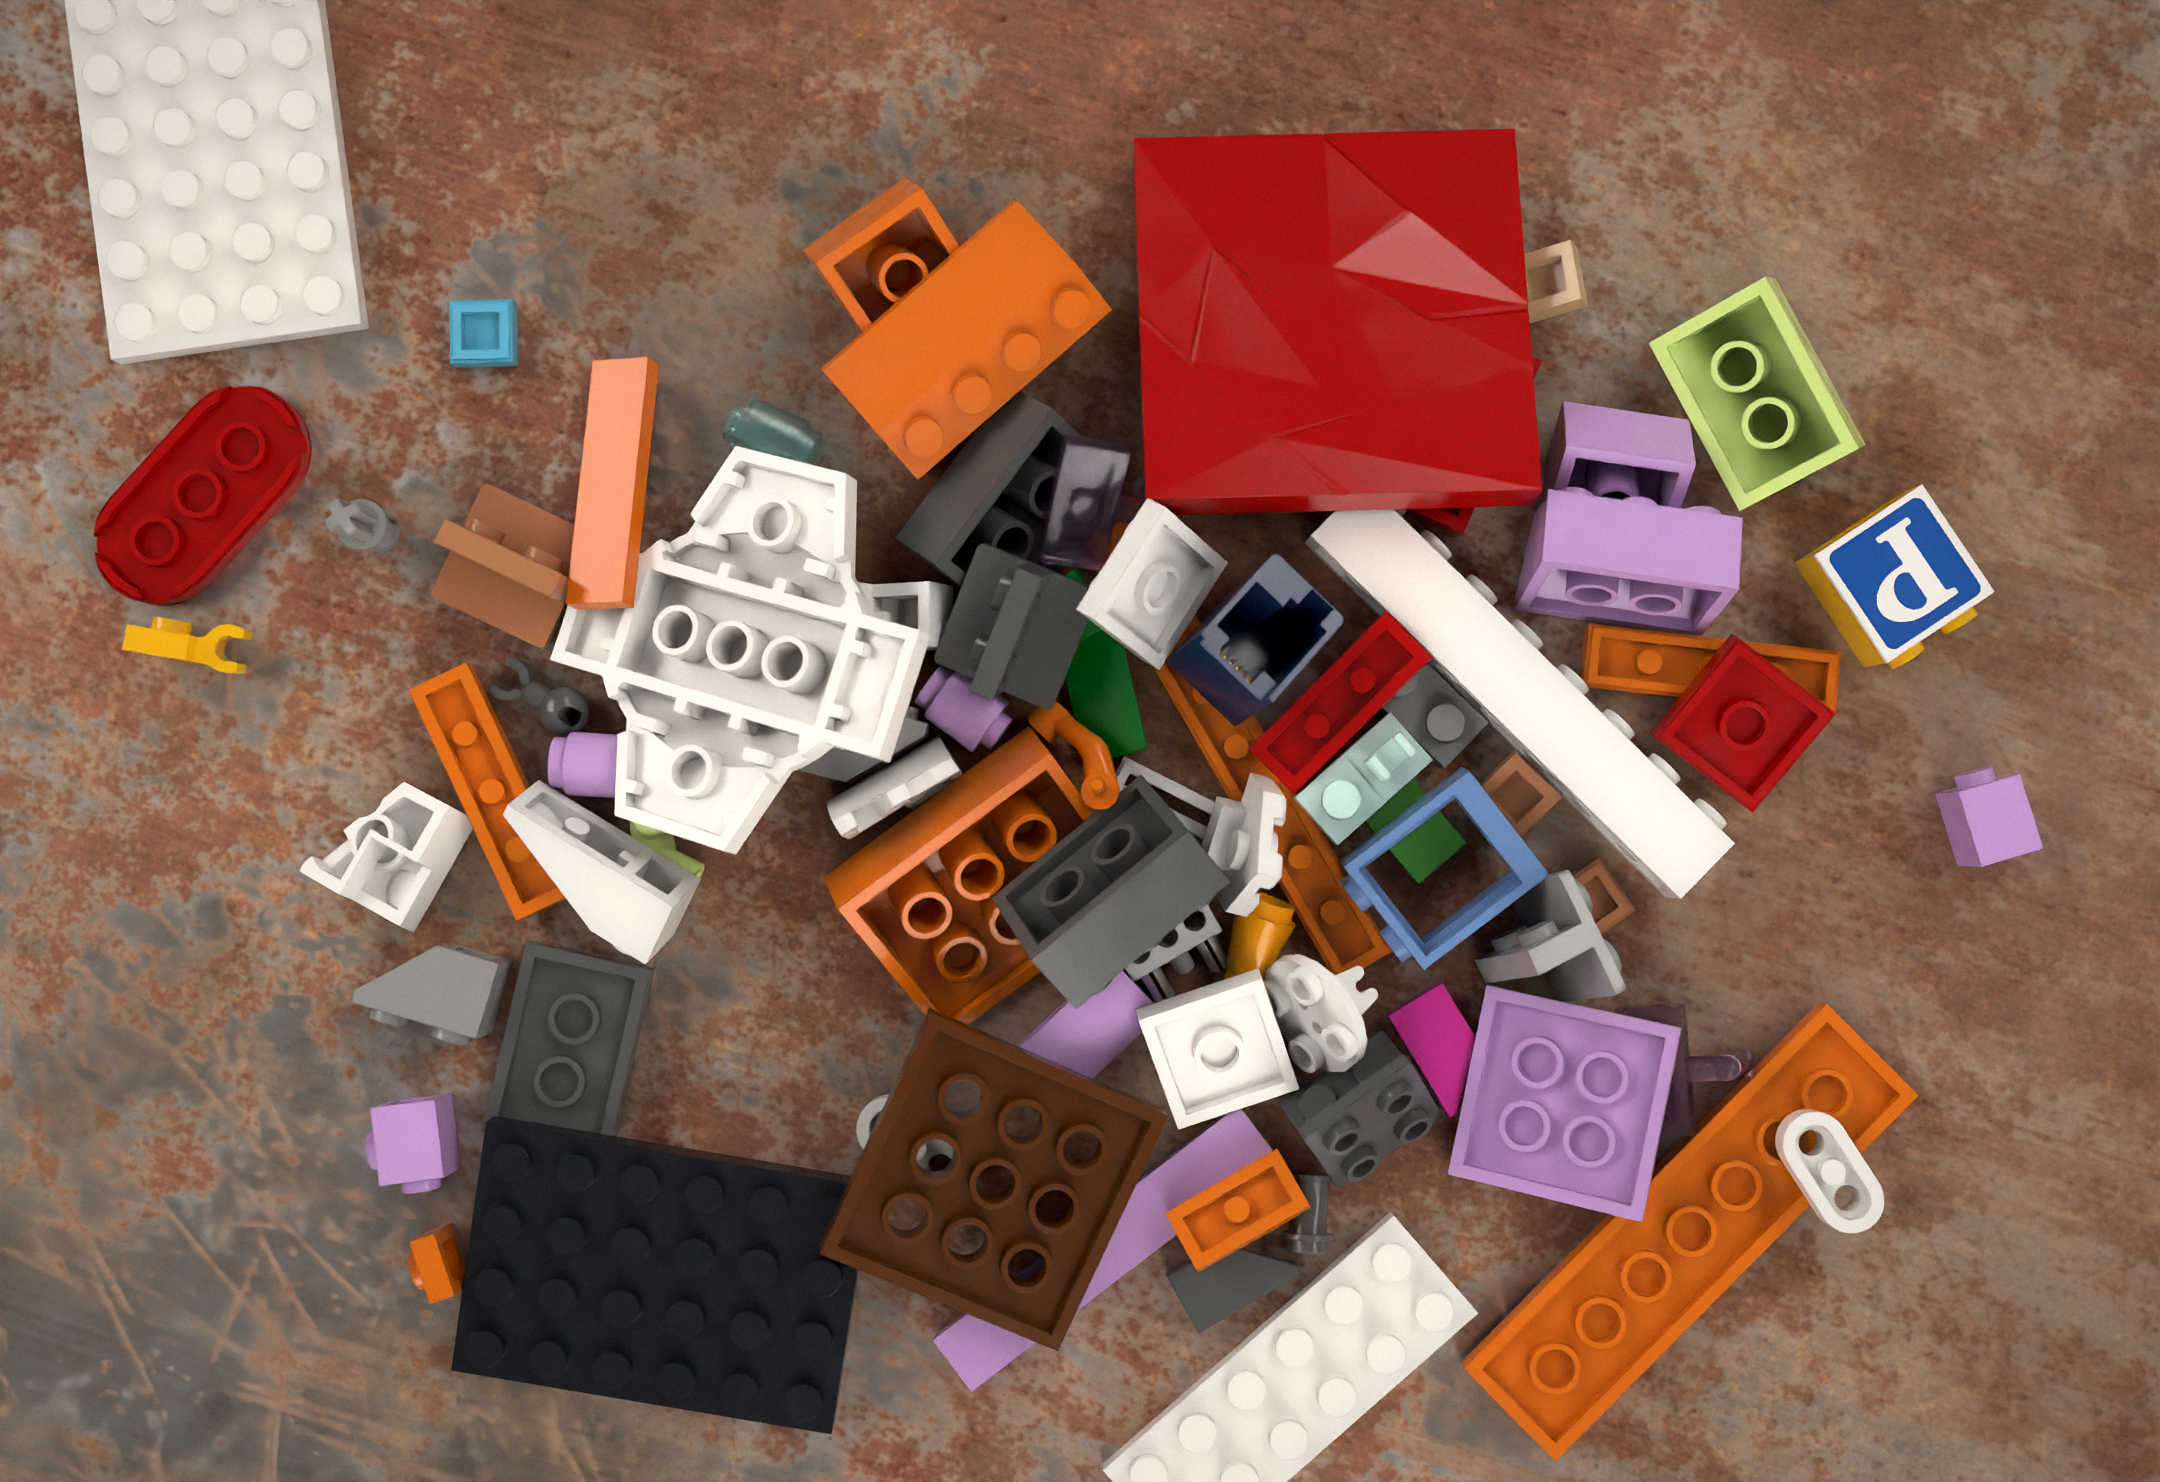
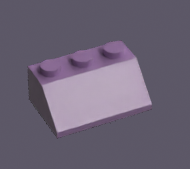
[1514,487,1743,636]

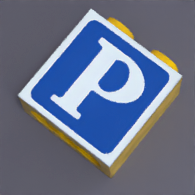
[1794,485,1995,669]

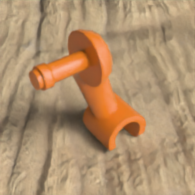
[1028,702,1120,810]

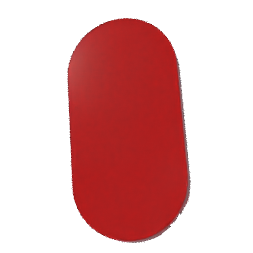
[93,385,311,606]

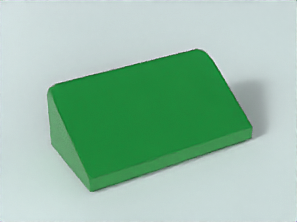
[1065,629,1147,759]

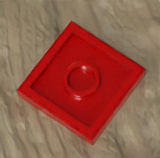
[1650,634,1836,813]

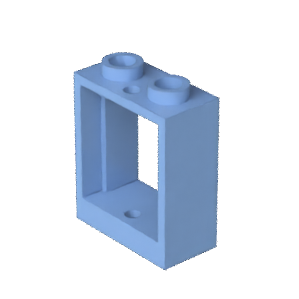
[1339,767,1550,970]

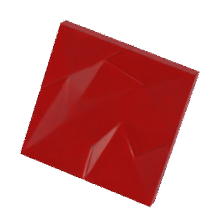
[1133,129,1542,515]

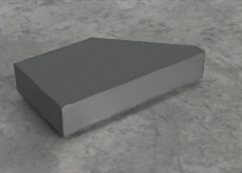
[1166,1247,1301,1333]

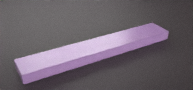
[933,1109,1273,1392]

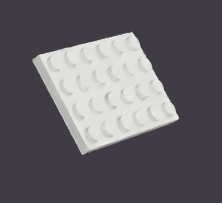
[64,0,369,365]

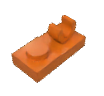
[1165,1149,1312,1272]

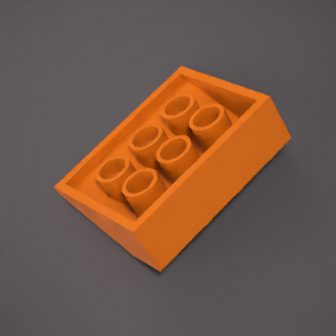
[823,726,1094,1025]

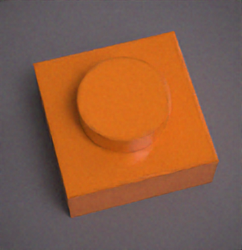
[408,1223,466,1304]

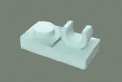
[1293,712,1433,845]

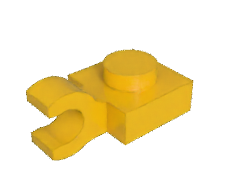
[122,616,253,674]

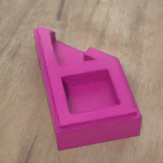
[1385,982,1476,1118]

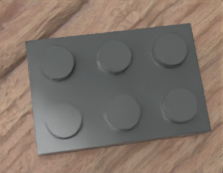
[482,941,655,1136]

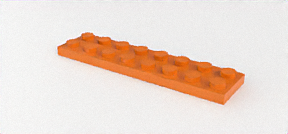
[1460,1002,1919,1462]

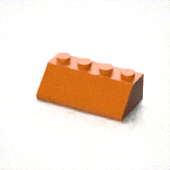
[821,199,1112,480]

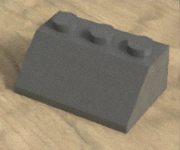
[895,391,1124,590]
[992,775,1230,1009]

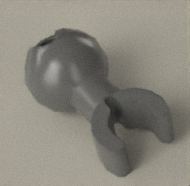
[489,657,590,737]

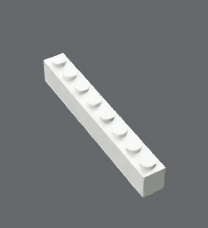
[1305,509,1735,899]

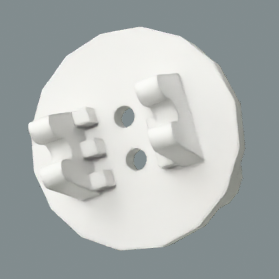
[1263,954,1378,1073]

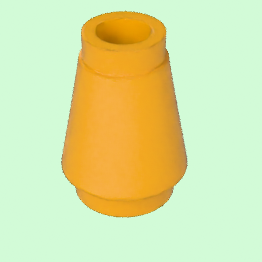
[1224,891,1296,980]

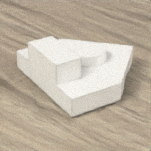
[1201,772,1287,917]

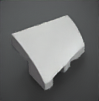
[827,735,963,840]
[299,782,473,932]

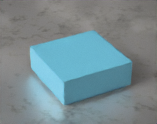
[449,299,518,368]

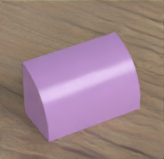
[1019,970,1154,1078]

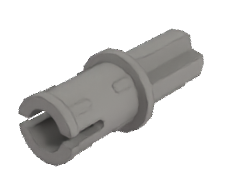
[324,498,400,553]

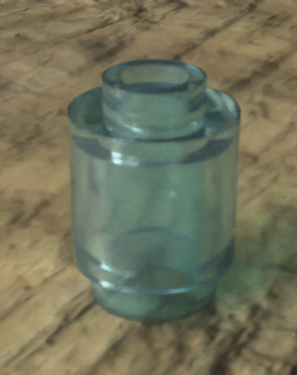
[722,397,822,465]

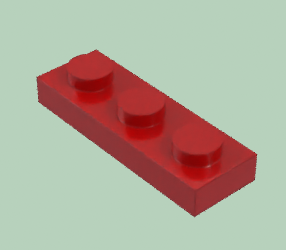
[1248,611,1433,794]

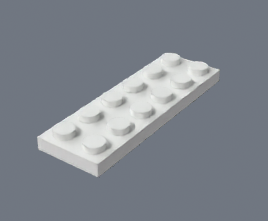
[1103,1212,1478,1482]

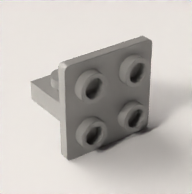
[1474,870,1626,1002]

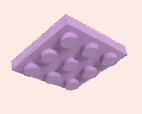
[1448,985,1682,1222]

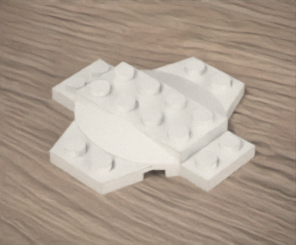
[550,446,931,854]

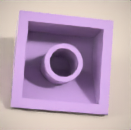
[1541,401,1696,508]

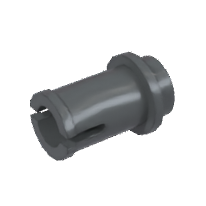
[1282,1172,1333,1254]

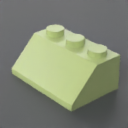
[1649,277,1866,511]

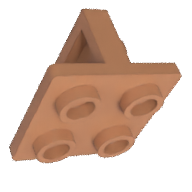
[431,484,574,649]

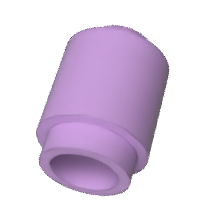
[915,665,1013,753]
[548,732,617,798]

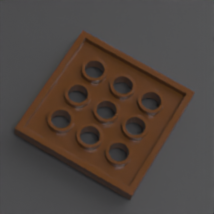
[819,1008,1168,1351]

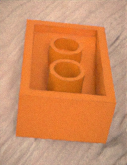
[802,177,960,334]

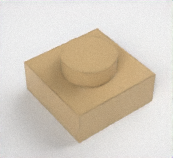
[1524,240,1588,323]

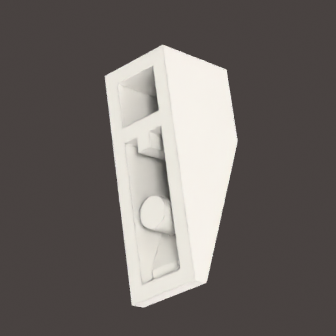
[503,780,701,964]

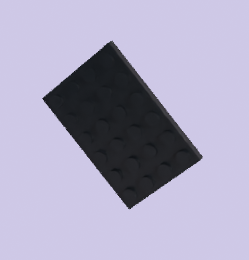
[451,1116,859,1434]

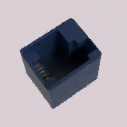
[1166,554,1343,726]

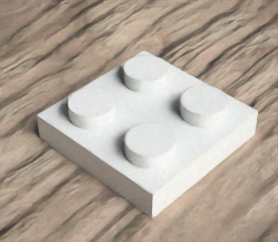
[1076,498,1228,670]
[1136,968,1300,1130]

